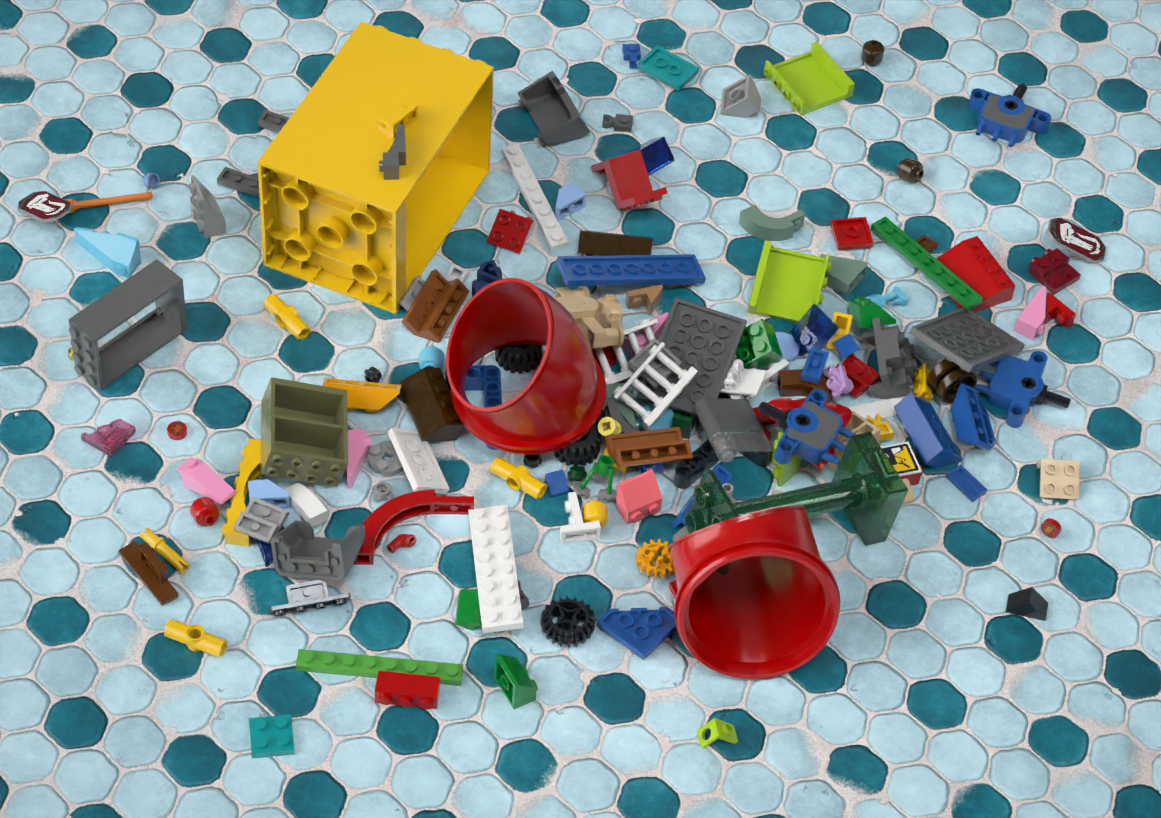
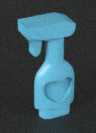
[865,286,908,308]

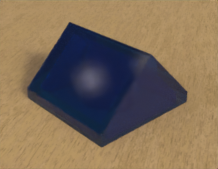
[626,136,674,176]

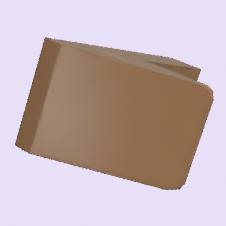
[625,285,663,315]

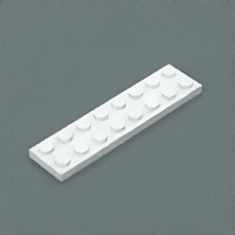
[468,505,524,633]

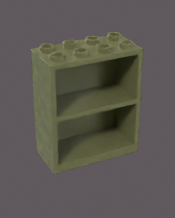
[261,377,348,487]

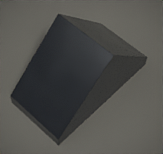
[1006,587,1048,621]

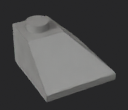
[720,74,761,118]

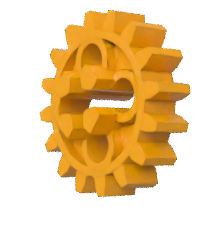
[636,539,674,579]

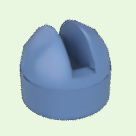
[144,173,160,188]

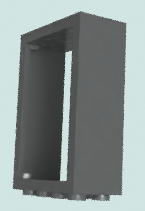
[68,259,187,390]

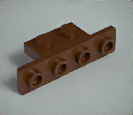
[119,541,179,606]

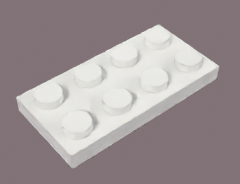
[388,428,449,494]

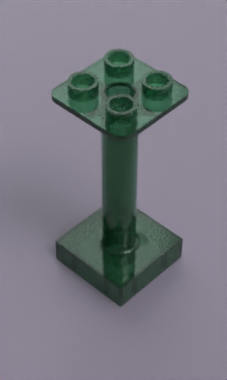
[684,432,908,575]

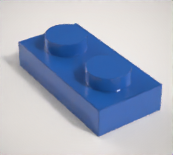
[800,347,829,384]

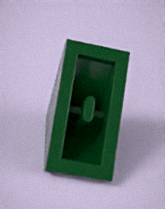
[672,411,697,439]

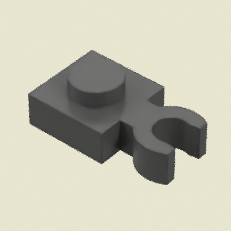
[602,114,633,133]

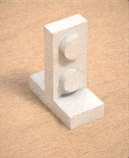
[559,492,601,544]

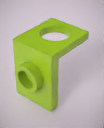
[697,718,738,748]

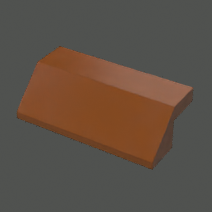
[401,269,469,343]
[605,427,693,468]

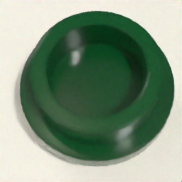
[567,466,587,481]

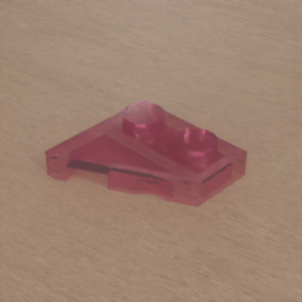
[81,419,136,457]

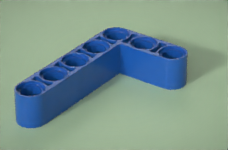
[445,365,502,450]

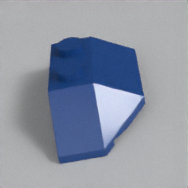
[951,383,996,450]

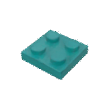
[249,714,295,758]

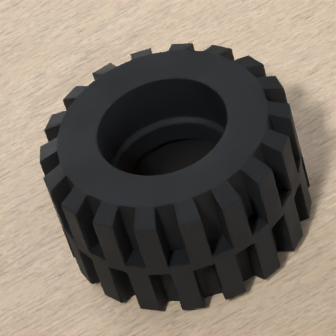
[495,344,543,374]
[554,423,602,466]

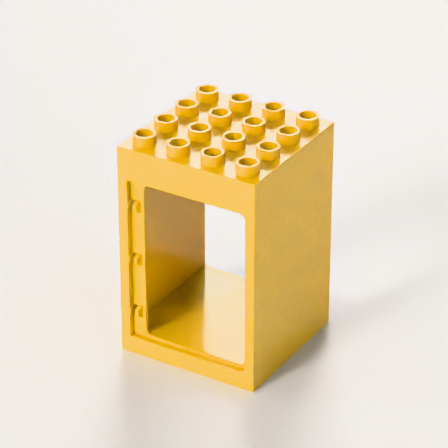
[258,21,494,314]

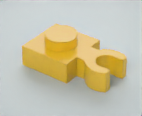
[866,413,894,441]

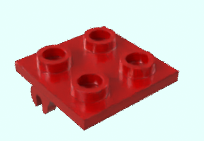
[486,209,533,254]

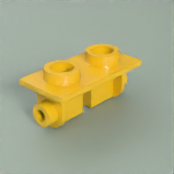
[913,363,933,402]

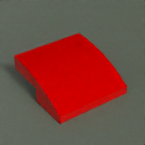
[836,354,880,399]

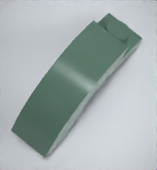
[739,205,805,241]

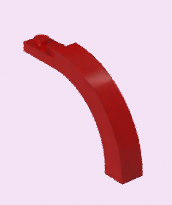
[353,490,474,565]

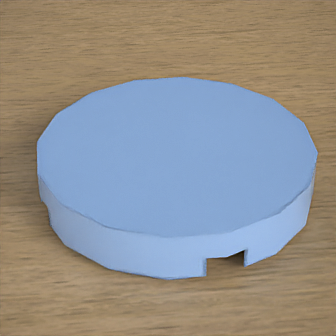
[774,332,799,363]

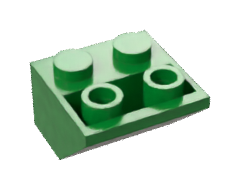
[736,319,783,369]

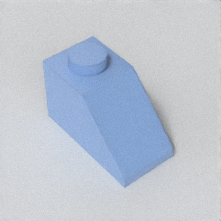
[555,182,586,221]
[248,479,290,509]

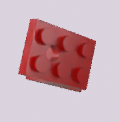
[591,150,668,211]

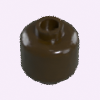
[861,40,885,66]
[897,158,924,183]

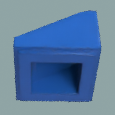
[832,333,859,359]
[544,470,569,497]

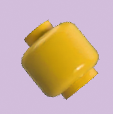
[582,500,608,529]

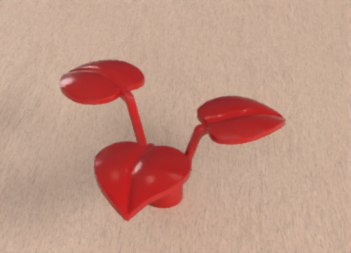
[768,398,852,471]

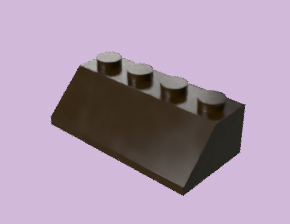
[578,230,653,256]
[399,368,464,441]

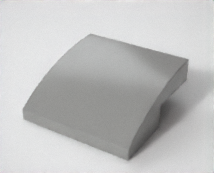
[233,496,289,544]

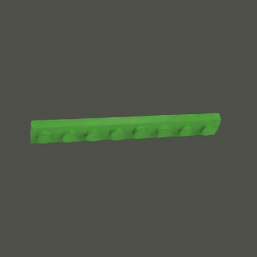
[296,649,463,686]

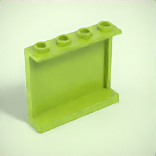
[764,42,855,116]
[748,240,832,327]

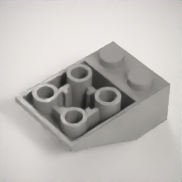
[189,175,226,239]

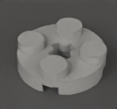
[368,440,404,477]

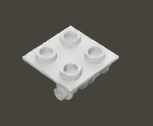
[720,359,767,396]

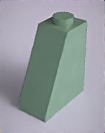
[819,254,868,297]

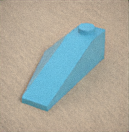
[74,227,141,278]

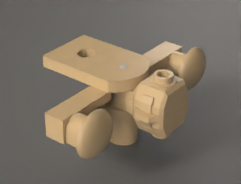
[553,286,624,349]

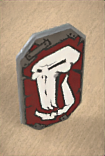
[17,191,72,223]
[1047,217,1106,263]

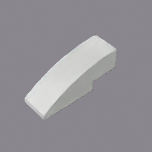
[284,482,328,527]

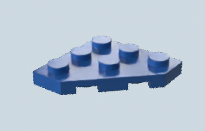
[597,607,676,660]

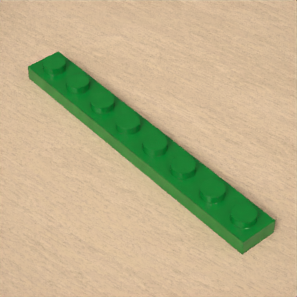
[871,216,983,311]

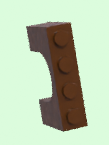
[777,369,832,404]

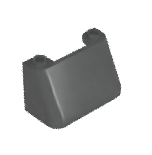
[518,70,590,146]
[270,520,366,581]

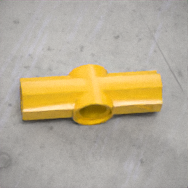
[263,294,311,340]
[490,457,547,499]
[164,619,228,658]

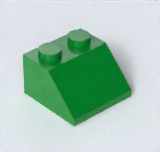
[848,296,896,328]
[494,654,538,709]

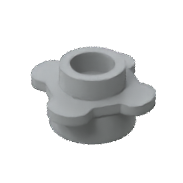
[372,482,393,501]

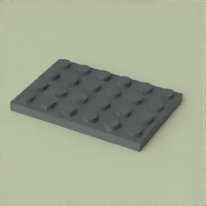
[637,298,747,417]
[909,307,1025,372]

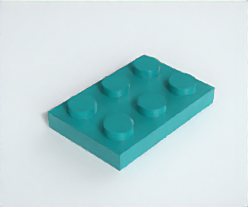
[637,45,699,91]

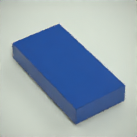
[946,465,987,502]

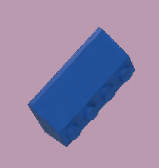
[894,393,963,469]

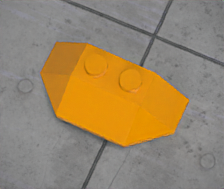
[323,378,402,412]

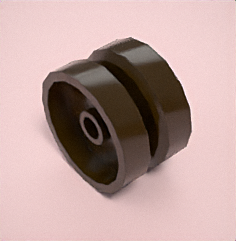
[928,359,977,404]

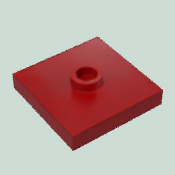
[830,217,874,250]

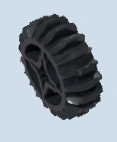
[540,595,596,648]

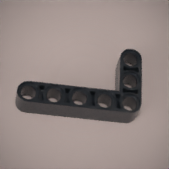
[674,435,773,489]

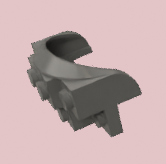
[862,317,918,399]

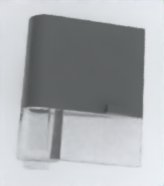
[694,398,773,462]

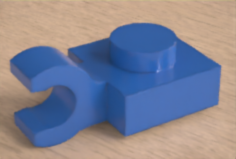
[622,43,641,68]

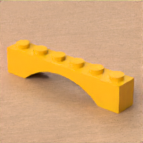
[222,439,261,547]

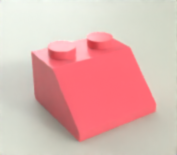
[615,469,662,524]

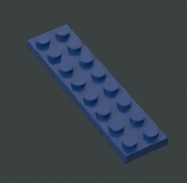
[556,254,706,286]

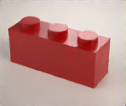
[375,670,440,709]

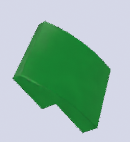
[455,589,495,633]

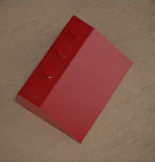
[936,236,1015,312]

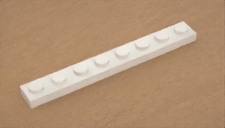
[501,144,568,251]

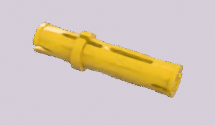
[140,528,190,574]

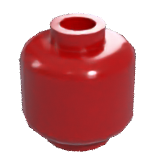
[190,497,219,527]

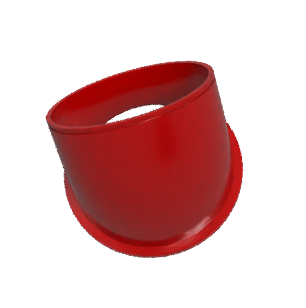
[446,278,606,455]
[668,506,841,679]

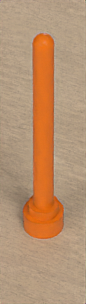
[65,192,153,214]

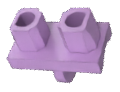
[823,364,853,400]

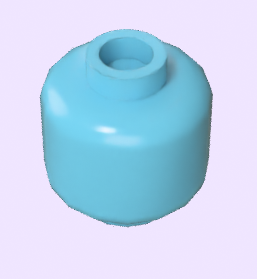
[419,346,444,370]

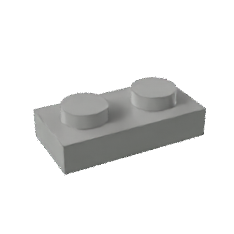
[399,276,425,311]

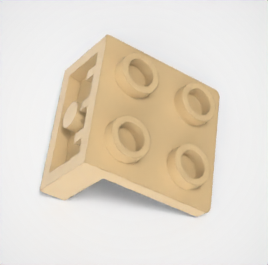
[1036,459,1080,500]

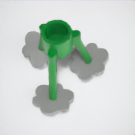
[571,455,617,501]

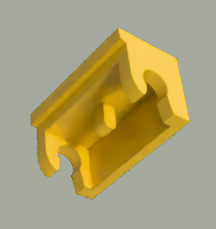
[378,99,419,138]

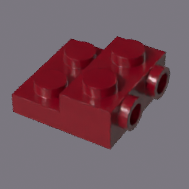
[1029,248,1081,295]

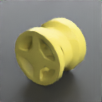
[598,417,621,437]

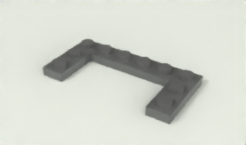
[217,110,289,198]

